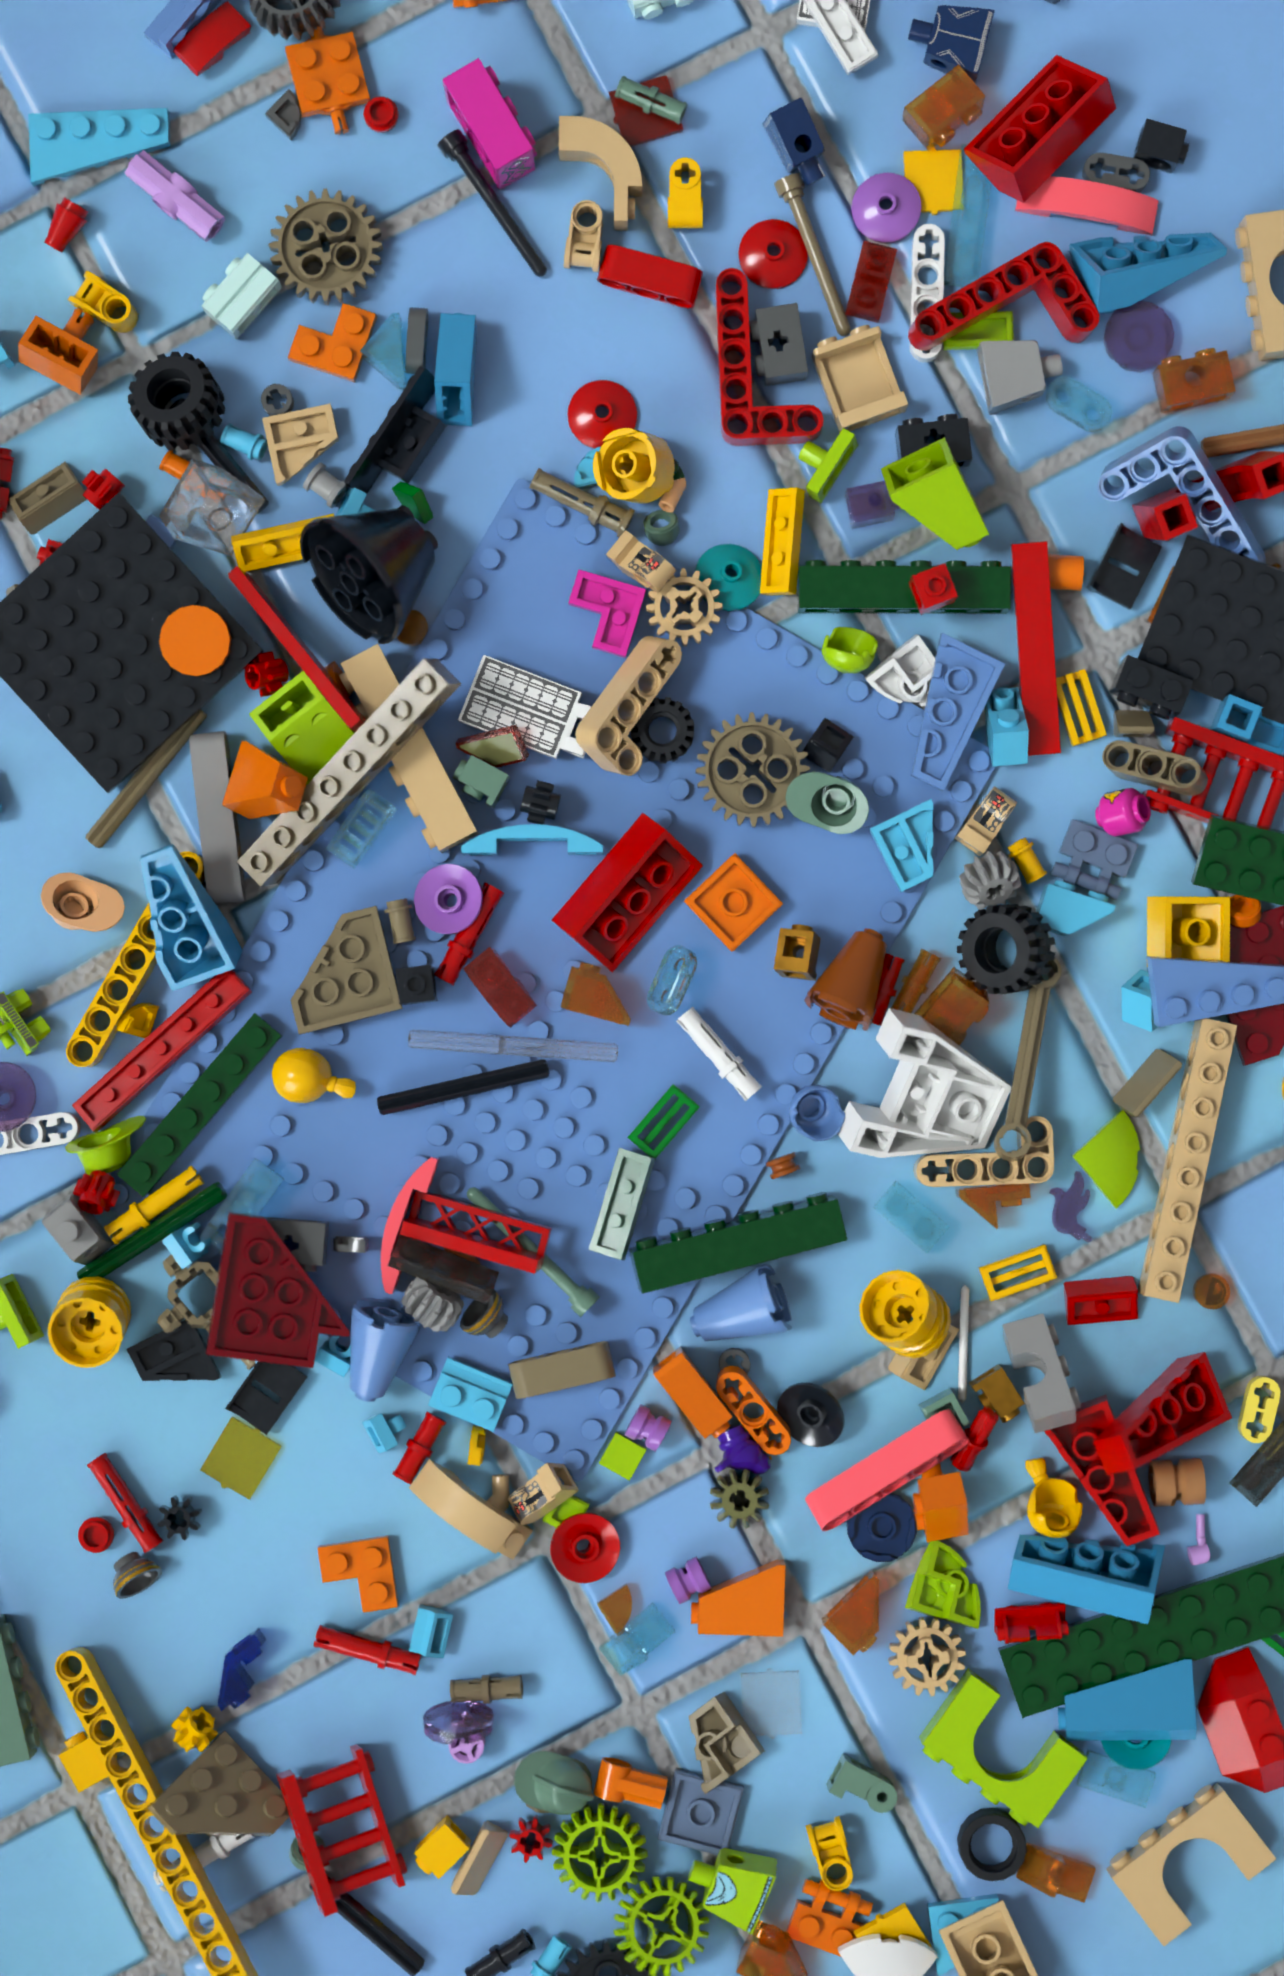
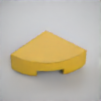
[115,1003,159,1038]
[468,1425,487,1466]

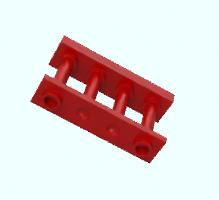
[1142,717,1284,828]
[276,1744,407,1917]

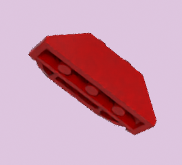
[1196,1646,1284,1793]

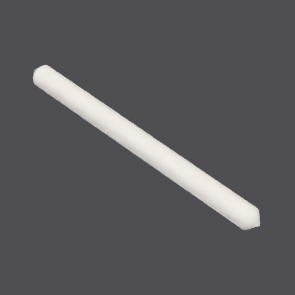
[958,1285,969,1403]

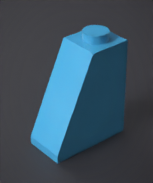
[434,313,477,426]

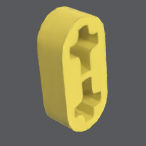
[1238,1376,1280,1443]

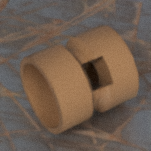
[1148,1458,1206,1507]

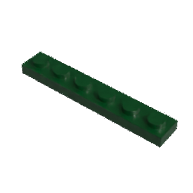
[117,1013,282,1197]

